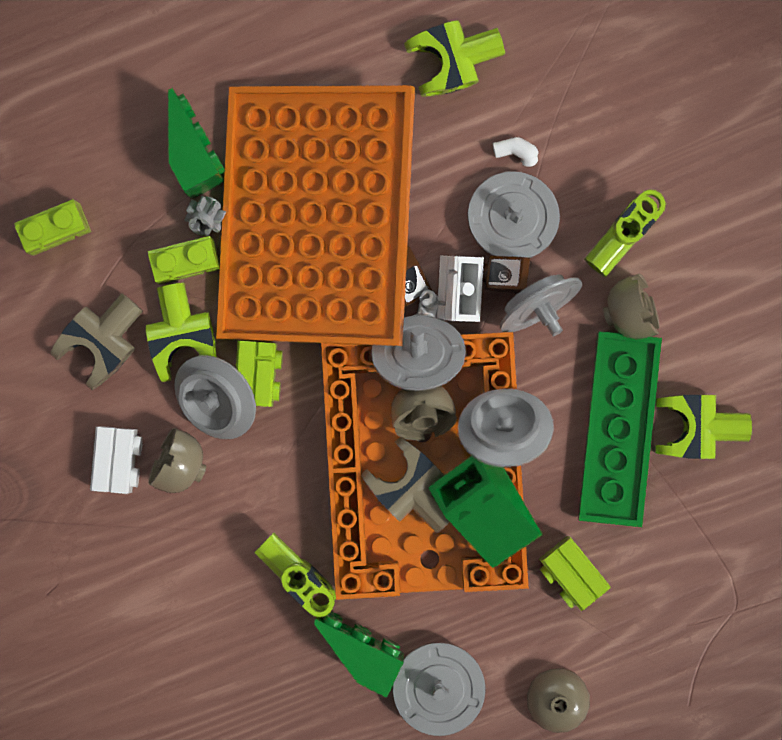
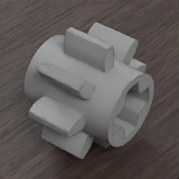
[184,196,226,236]

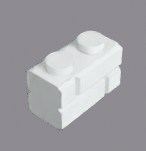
[437,255,484,322]
[90,426,142,494]

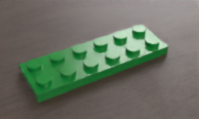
[578,331,662,527]

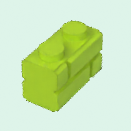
[14,199,91,256]
[148,236,220,285]
[236,341,283,407]
[539,536,611,611]

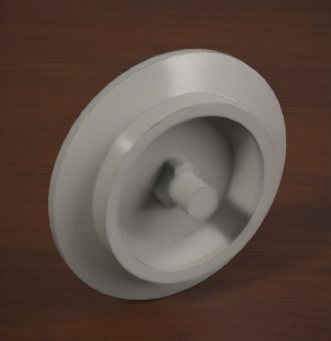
[468,172,560,258]
[500,274,582,336]
[372,316,466,390]
[174,355,256,439]
[458,389,554,467]
[393,643,486,736]

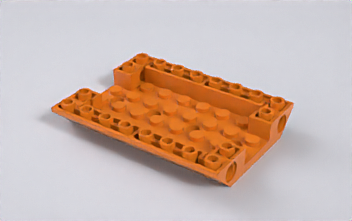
[321,332,529,600]

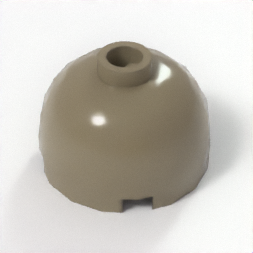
[603,273,660,339]
[391,386,457,441]
[148,428,206,493]
[527,668,590,733]

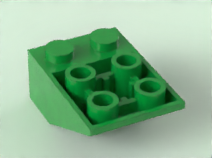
[168,88,225,199]
[428,456,543,568]
[314,611,404,698]

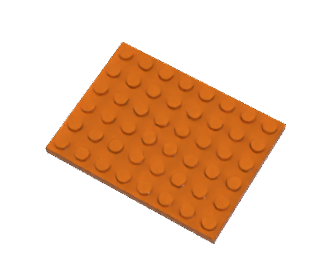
[216,85,415,346]

